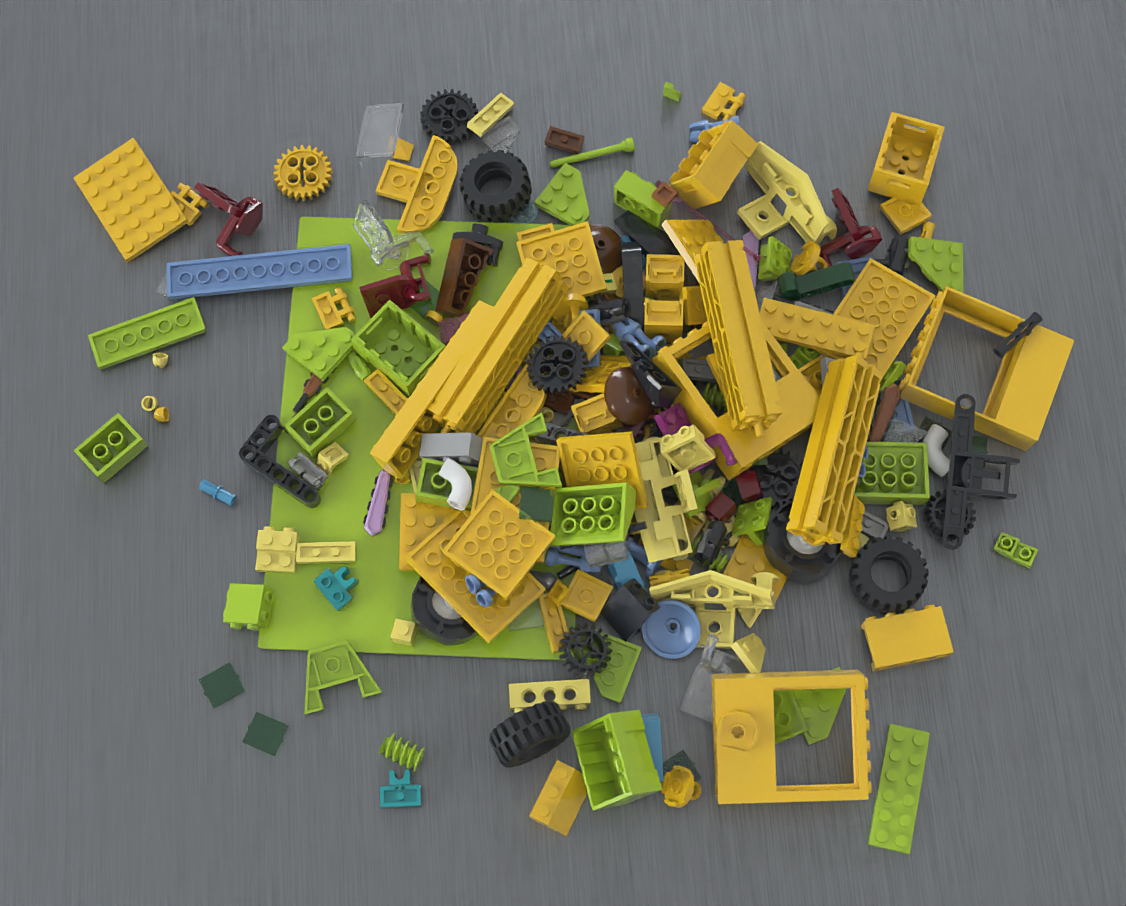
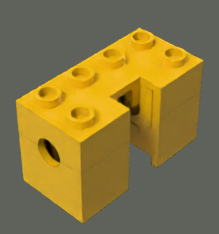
[644,254,685,342]
[571,393,623,435]

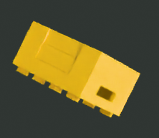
[867,112,945,205]
[669,120,758,209]

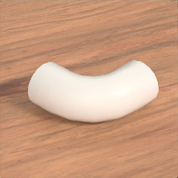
[922,424,950,478]
[439,458,472,511]

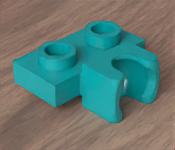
[313,566,359,611]
[380,769,422,808]

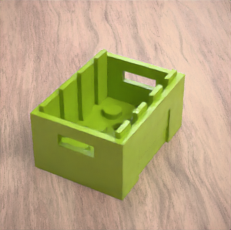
[351,300,446,398]
[572,709,662,811]

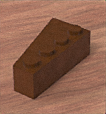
[435,238,493,316]

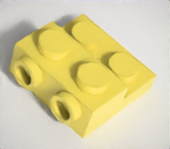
[659,425,716,471]
[255,527,300,574]

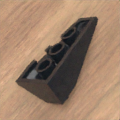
[614,210,681,258]
[619,340,682,408]

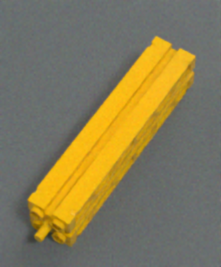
[694,240,783,438]
[428,257,569,435]
[786,352,883,546]

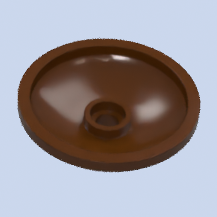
[589,224,622,274]
[604,367,653,425]

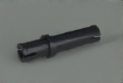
[993,312,1043,358]

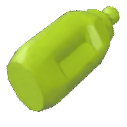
[348,352,372,381]

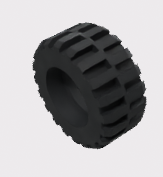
[459,150,532,223]
[849,536,929,615]
[489,700,571,768]

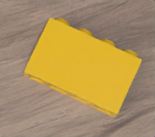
[861,605,954,672]

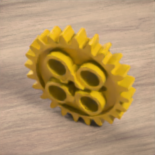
[273,145,333,201]

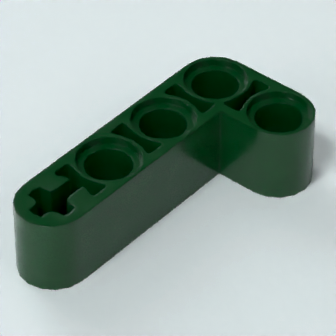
[778,262,856,301]

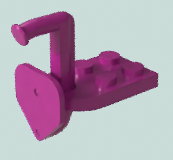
[654,402,737,474]

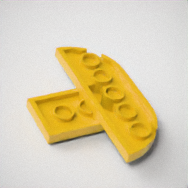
[376,135,458,234]
[477,363,547,439]

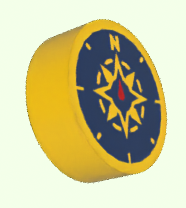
[425,310,444,327]

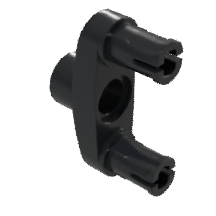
[452,224,503,266]

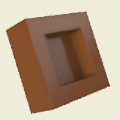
[652,181,678,208]

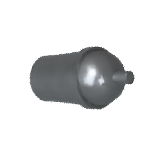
[529,570,557,591]

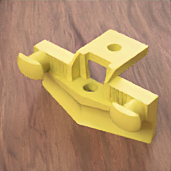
[737,141,837,244]
[634,437,698,563]
[649,570,780,649]

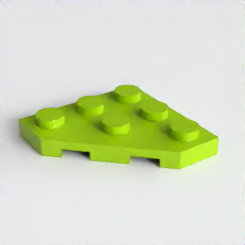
[534,163,590,226]
[908,236,964,293]
[282,327,356,381]
[580,627,642,704]
[793,667,847,746]

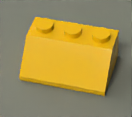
[529,760,588,837]

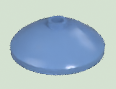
[642,600,701,659]

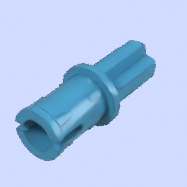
[199,479,237,506]

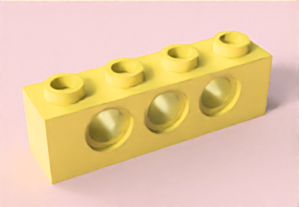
[509,679,591,713]

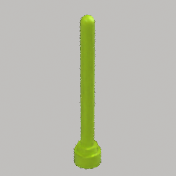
[549,137,635,168]

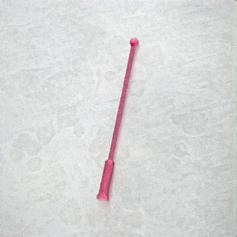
[655,180,761,261]

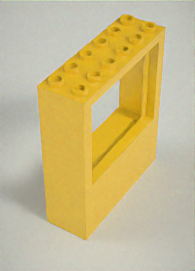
[898,286,1074,451]
[652,320,819,481]
[711,670,872,804]

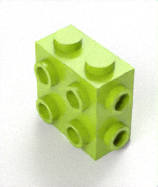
[223,583,274,631]

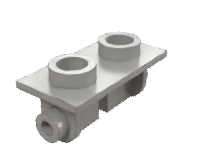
[288,451,328,490]

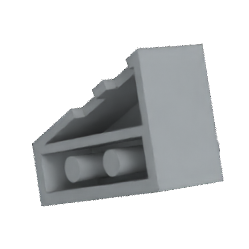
[419,433,483,465]

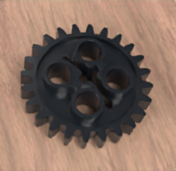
[420,89,478,144]
[526,335,589,396]
[748,449,803,510]

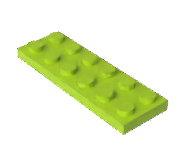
[88,297,207,370]
[868,724,930,854]

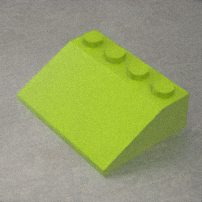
[853,442,930,505]
[550,482,636,547]

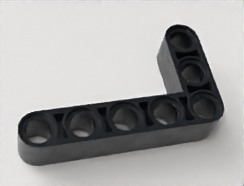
[620,241,644,339]
[239,415,321,508]

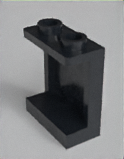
[600,578,660,642]

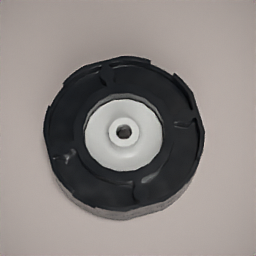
[763,501,843,581]
[411,576,479,646]

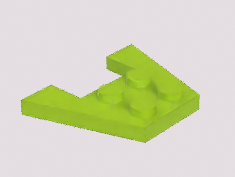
[489,412,562,488]
[304,640,382,715]

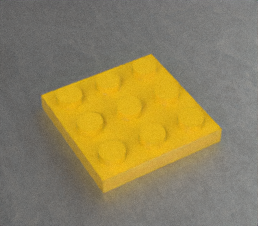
[569,355,632,393]
[723,534,787,603]

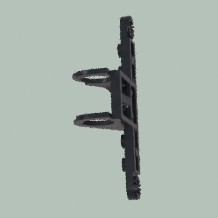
[942,394,1020,550]

